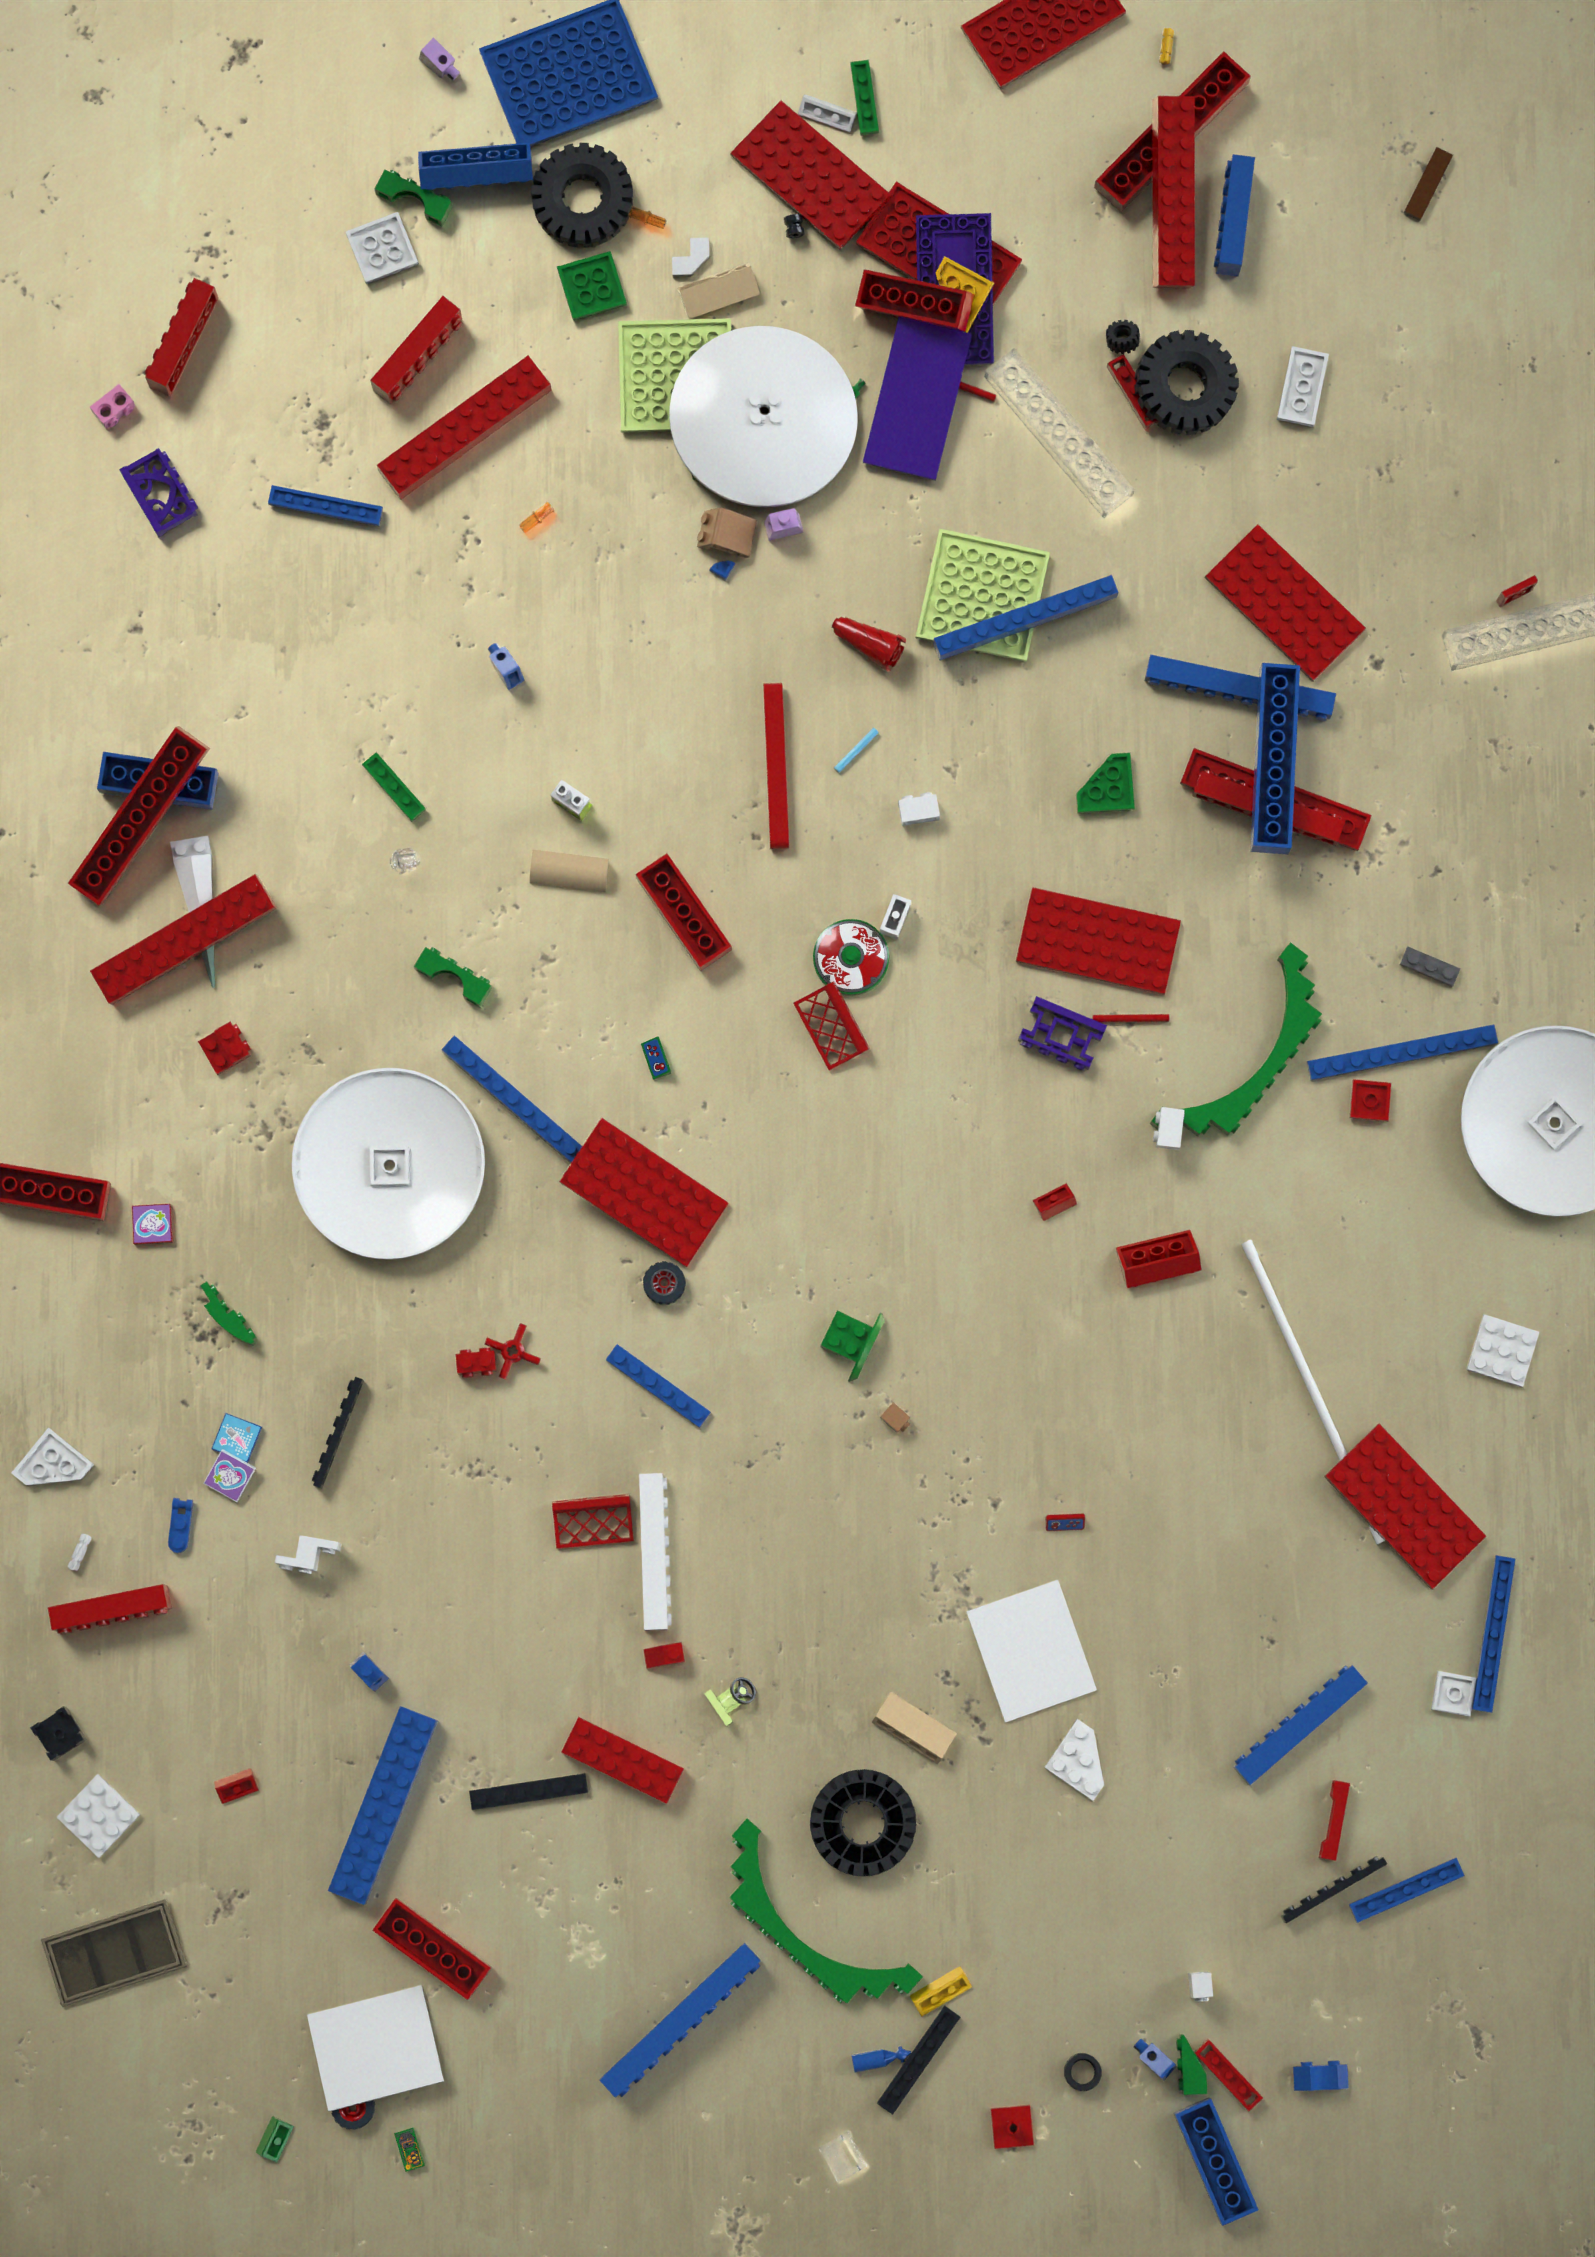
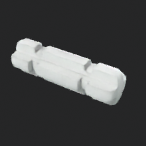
[68,1534,91,1571]

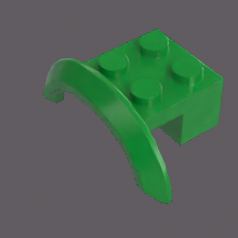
[820,1310,885,1382]

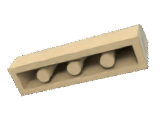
[678,263,760,319]
[530,850,609,892]
[872,1692,957,1764]

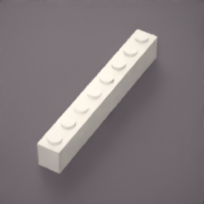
[639,1473,672,1631]

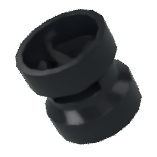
[784,214,805,238]

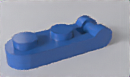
[168,1498,193,1553]

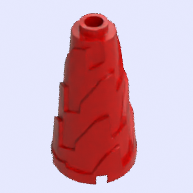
[832,617,906,672]

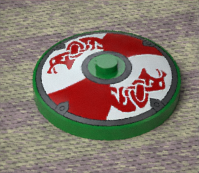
[813,919,889,995]

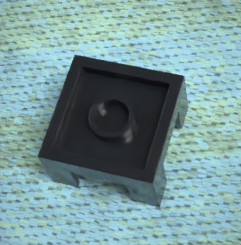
[30,1706,87,1761]

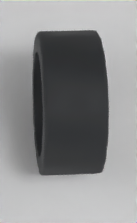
[1064,2053,1102,2091]

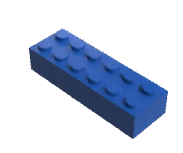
[418,142,533,190]
[1214,154,1255,276]
[97,752,219,810]
[1173,2098,1259,2226]

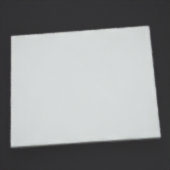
[967,1580,1097,1722]
[307,1985,444,2111]

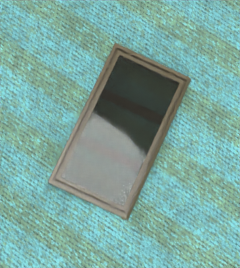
[41,1899,187,2007]

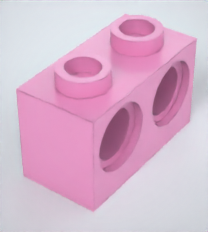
[90,384,135,429]

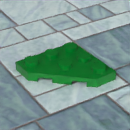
[1076,753,1135,814]

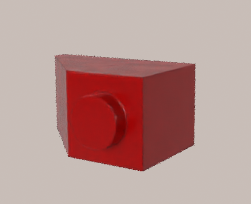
[643,1642,685,1668]

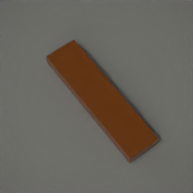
[1404,147,1453,221]

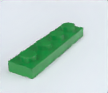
[850,60,879,136]
[362,752,426,822]

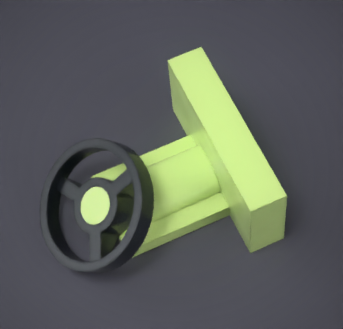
[704,1677,756,1726]

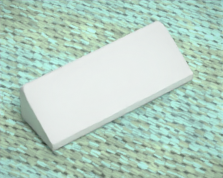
[798,95,857,133]

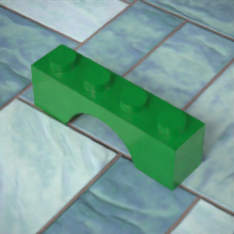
[374,169,452,227]
[414,947,492,1008]

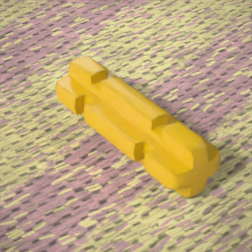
[1159,28,1174,65]

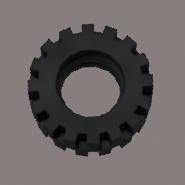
[1106,319,1140,354]

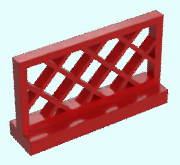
[793,981,870,1070]
[552,1494,634,1549]

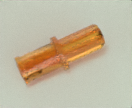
[629,206,667,229]
[519,502,554,533]

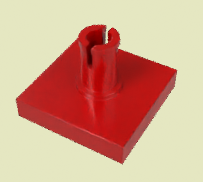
[991,2105,1034,2149]

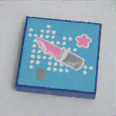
[212,1413,262,1463]

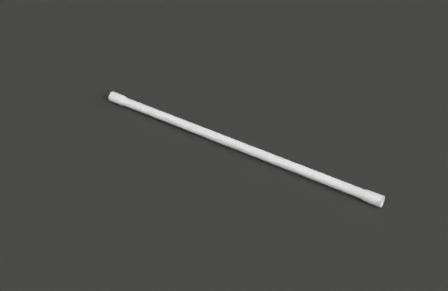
[1241,1240,1384,1544]

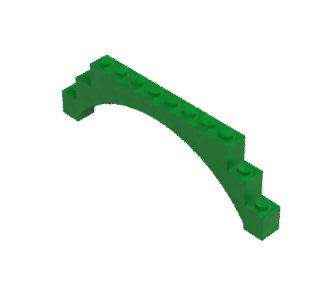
[1150,942,1322,1137]
[729,1818,923,2003]

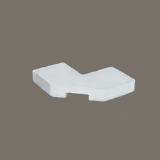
[672,237,709,277]

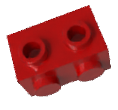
[455,1348,497,1378]

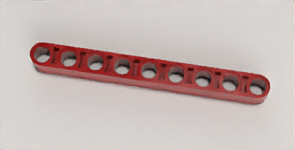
[763,683,789,849]

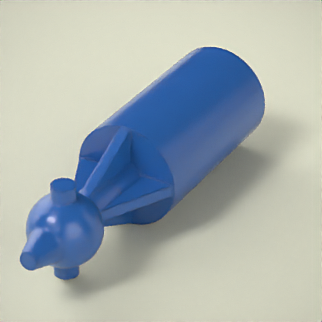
[851,2046,911,2073]

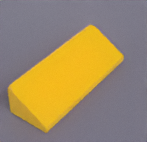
[910,1966,972,2017]

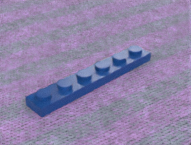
[268,485,383,526]
[606,1344,711,1428]
[1349,1858,1464,1923]

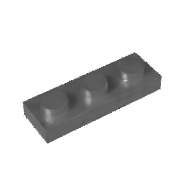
[1400,946,1460,987]

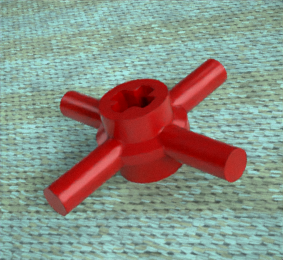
[484,1323,541,1380]

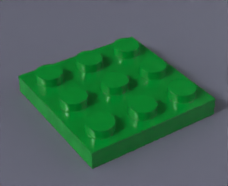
[557,251,627,321]

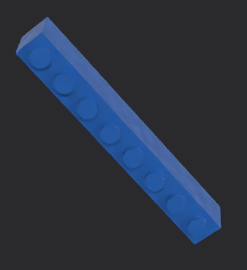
[1233,1665,1368,1785]

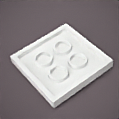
[346,212,418,284]
[1467,1314,1539,1387]
[57,1774,141,1858]

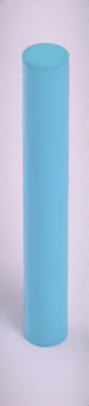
[834,728,879,773]

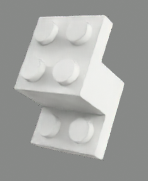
[275,1535,341,1574]

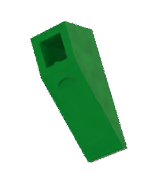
[1176,2034,1207,2095]

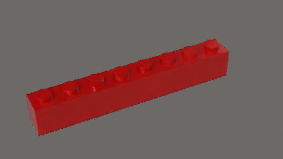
[1192,770,1345,846]

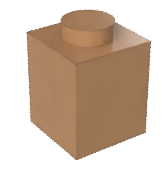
[880,1402,910,1433]

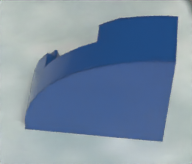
[709,560,735,580]

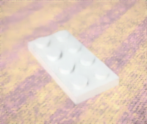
[1277,346,1329,427]

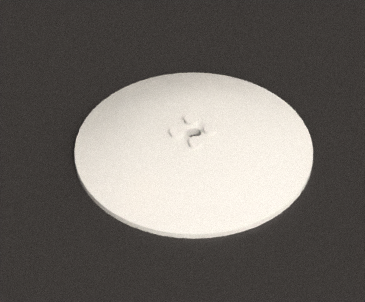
[669,326,857,507]
[1461,1026,1595,1216]
[292,1068,485,1259]

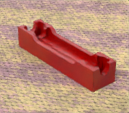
[1107,354,1159,430]
[1319,1780,1350,1861]
[1194,2039,1263,2111]

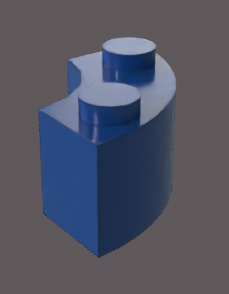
[1293,2061,1349,2091]

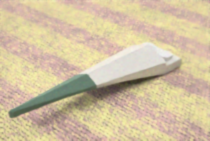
[170,836,215,988]

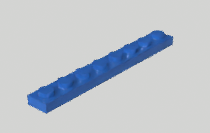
[1472,1555,1515,1713]

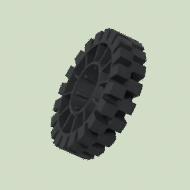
[531,143,633,248]
[1134,330,1239,435]
[810,1769,916,1877]

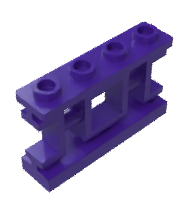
[1018,996,1107,1071]

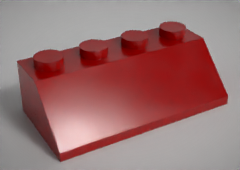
[1116,1230,1202,1288]

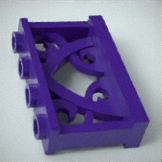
[119,448,198,538]

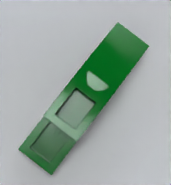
[200,1281,256,1346]

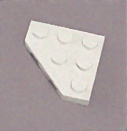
[12,1428,94,1486]
[1044,1719,1104,1801]

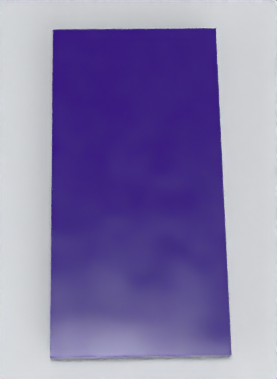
[916,213,994,365]
[863,316,972,481]

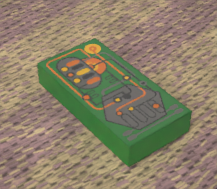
[394,2127,425,2172]

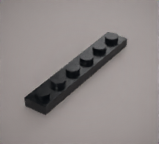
[312,1377,364,1489]
[469,1773,588,1810]
[1281,1856,1387,1923]
[877,2005,961,2115]

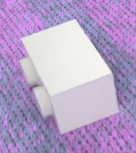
[898,792,940,826]
[880,894,911,939]
[1153,1107,1185,1150]
[1188,1971,1213,2002]

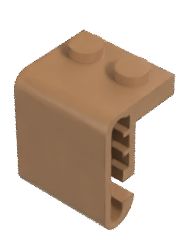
[697,508,757,558]

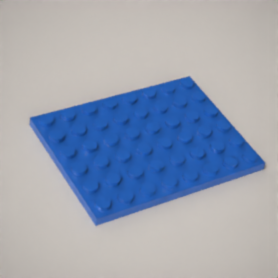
[479,0,658,147]

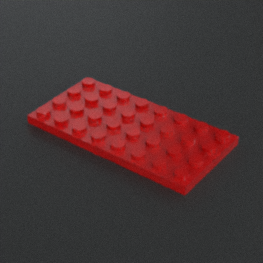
[961,0,1126,89]
[730,100,891,250]
[856,181,1023,305]
[1205,524,1366,682]
[1016,887,1181,995]
[559,1117,729,1267]
[1324,1423,1486,1590]

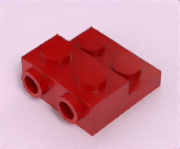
[198,1021,251,1075]

